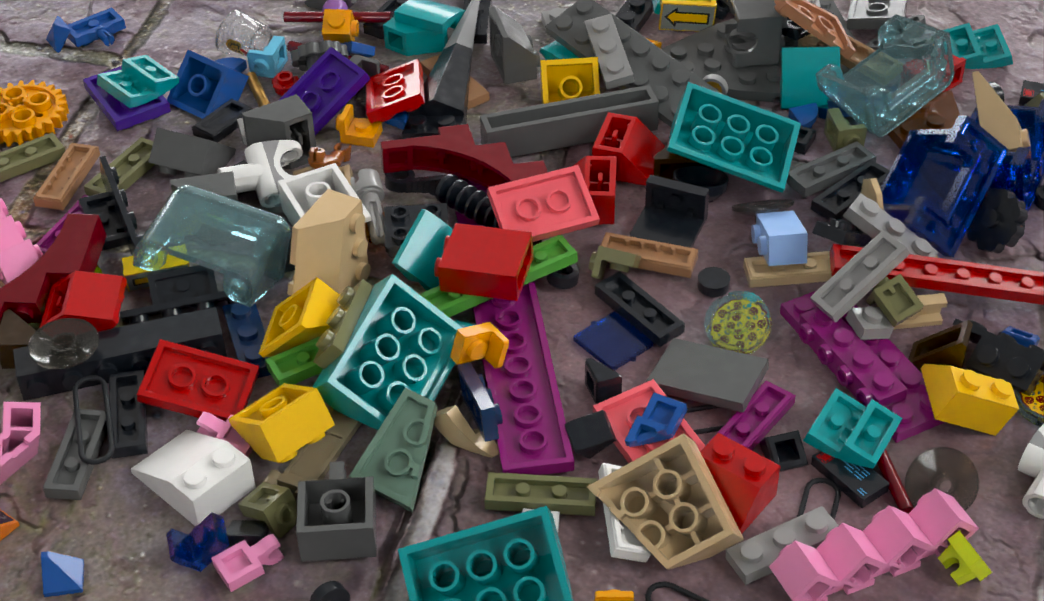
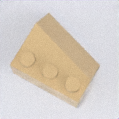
[287,189,371,295]
[587,433,744,570]

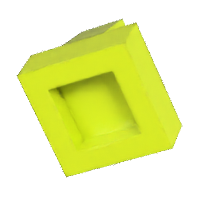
[938,530,993,586]

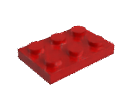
[366,59,425,123]
[137,339,259,422]

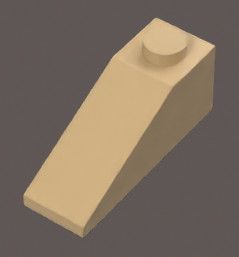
[972,71,1030,166]

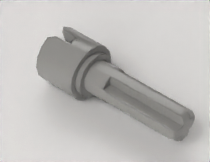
[350,168,385,245]

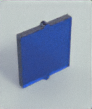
[573,311,653,371]

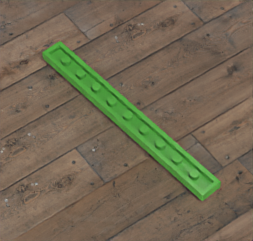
[265,235,578,386]

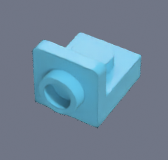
[247,36,288,78]

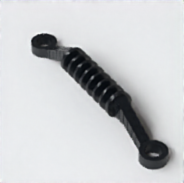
[385,170,580,289]

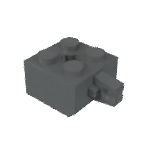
[296,461,377,562]

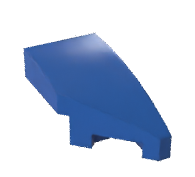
[625,393,687,447]

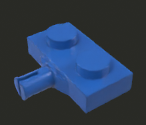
[67,7,126,47]

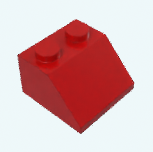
[700,433,780,534]

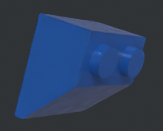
[167,50,249,119]

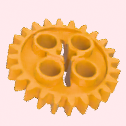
[0,80,69,147]

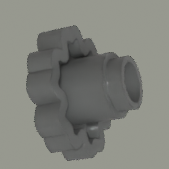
[291,40,348,71]

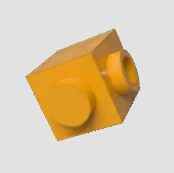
[322,9,359,43]

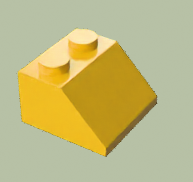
[258,277,340,357]
[921,364,1019,436]
[228,383,335,463]

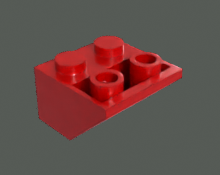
[592,112,665,186]
[573,156,617,225]
[39,270,127,341]

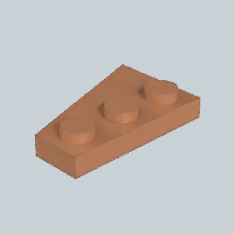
[774,0,856,60]

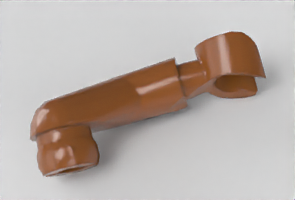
[308,142,352,169]

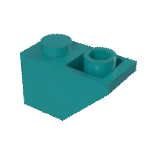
[383,16,448,56]

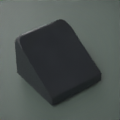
[585,358,622,404]
[565,410,617,459]
[759,430,809,472]
[224,520,269,549]

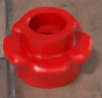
[272,71,299,96]

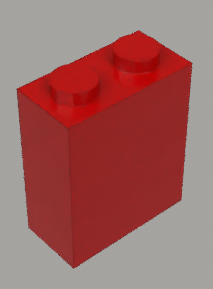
[434,223,534,301]

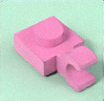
[197,412,253,457]
[211,534,284,592]

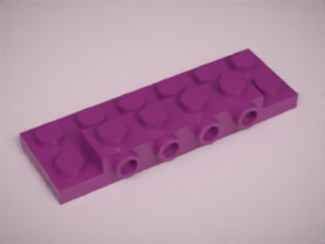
[780,290,945,443]

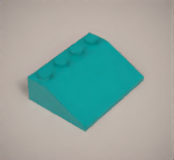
[667,82,801,193]
[313,274,463,430]
[398,506,574,601]

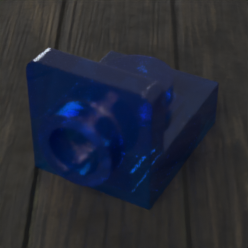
[166,512,229,572]

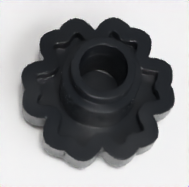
[965,188,1028,254]

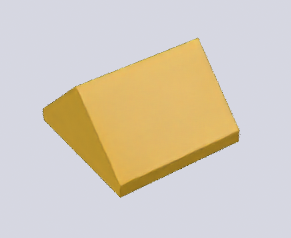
[540,57,600,104]

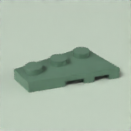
[349,388,438,513]

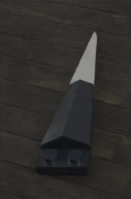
[402,0,480,139]

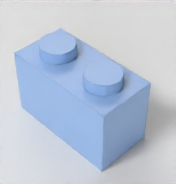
[751,211,808,266]

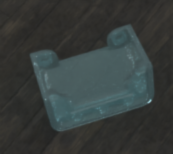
[816,14,954,137]
[133,185,291,307]

